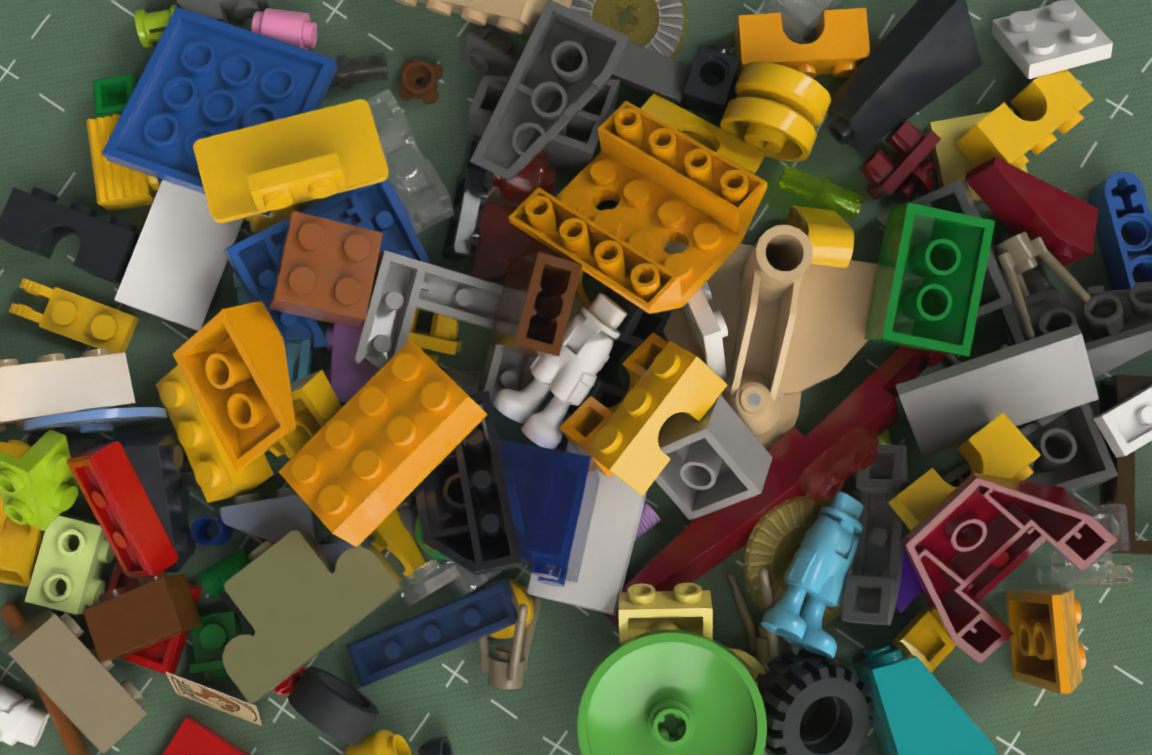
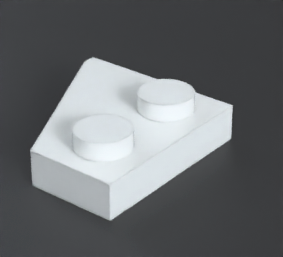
[682,282,728,380]

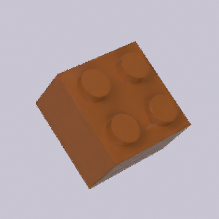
[269,211,383,329]

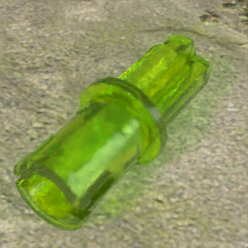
[778,166,865,221]

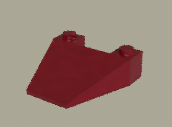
[902,473,1117,664]

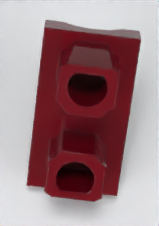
[859,121,941,200]

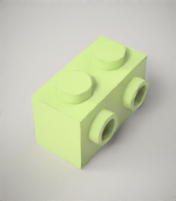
[24,514,115,615]

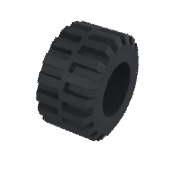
[754,649,874,755]

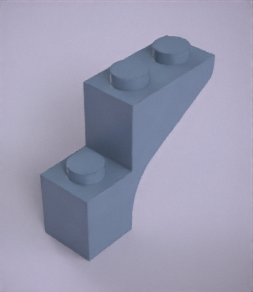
[220,487,369,566]

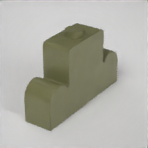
[222,530,406,705]

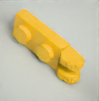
[8,278,139,354]

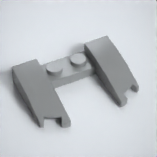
[353,250,537,401]

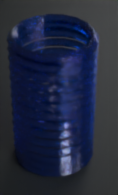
[191,515,233,545]

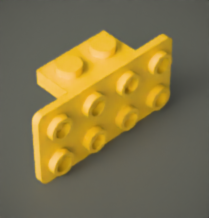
[193,99,389,223]

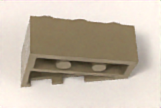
[0,608,147,754]

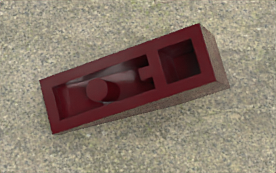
[965,157,1098,267]

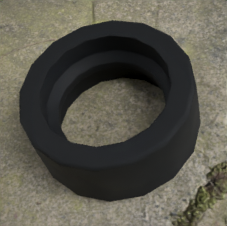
[288,666,379,745]

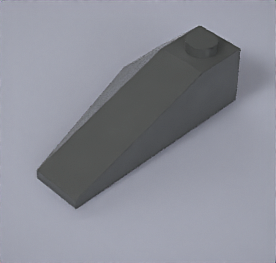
[470,0,629,182]
[1001,282,1152,379]

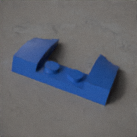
[223,179,431,348]

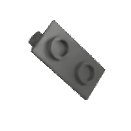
[461,28,523,76]

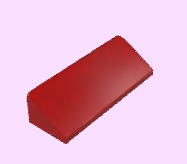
[67,441,178,579]

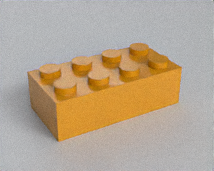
[278,339,488,547]

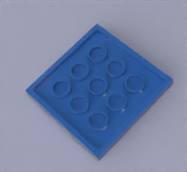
[102,7,338,216]

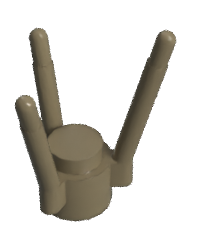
[994,232,1090,340]
[727,568,795,666]
[478,596,543,689]

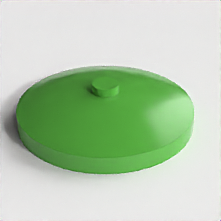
[577,629,767,755]

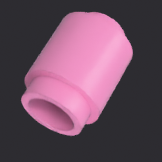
[251,8,317,50]

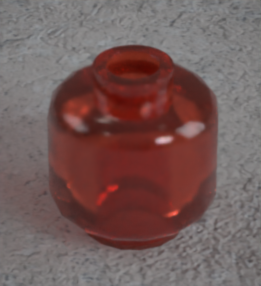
[492,150,557,203]

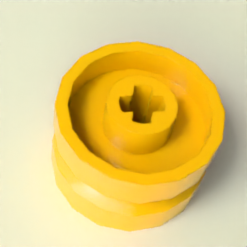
[720,62,831,162]

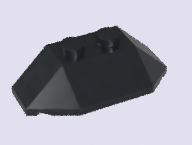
[415,391,523,575]

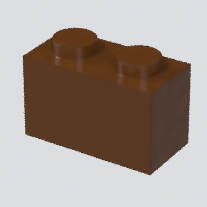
[83,570,202,663]

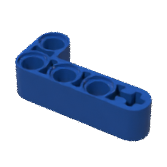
[1088,172,1152,290]

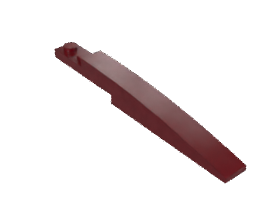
[603,346,946,628]

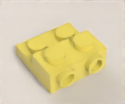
[619,583,713,644]

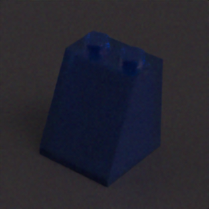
[499,440,600,587]

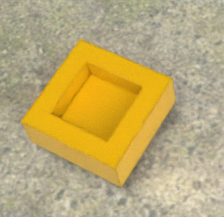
[892,611,956,673]

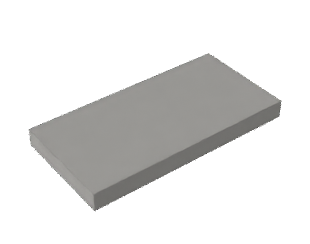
[896,324,1099,456]

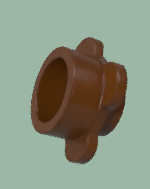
[398,60,443,104]

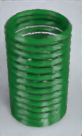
[199,548,251,597]

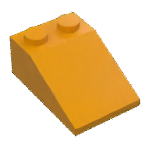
[172,301,297,471]
[1005,588,1086,694]

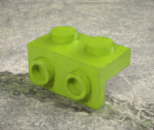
[0,429,79,531]

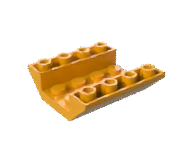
[508,101,767,314]

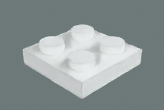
[992,0,1113,79]

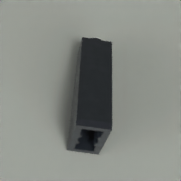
[827,0,982,153]

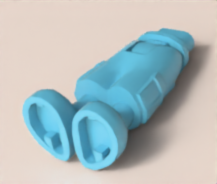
[761,491,864,659]

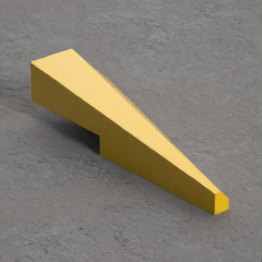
[269,370,427,578]

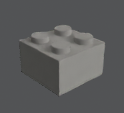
[655,395,773,521]

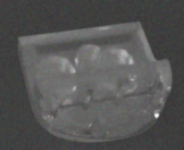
[399,558,501,607]

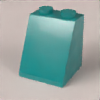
[853,645,997,755]

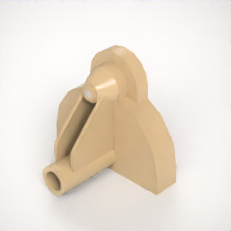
[660,225,878,450]

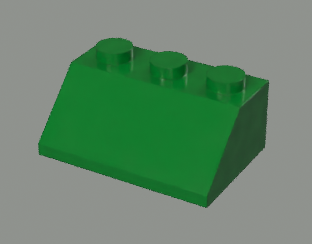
[864,202,995,356]

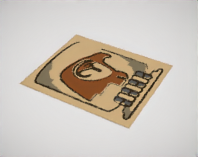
[165,671,262,726]

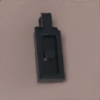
[442,140,488,261]

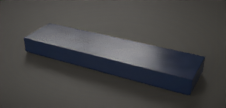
[346,578,519,687]

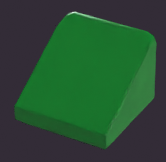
[92,73,139,118]

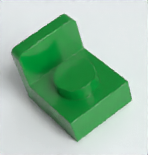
[189,611,241,680]

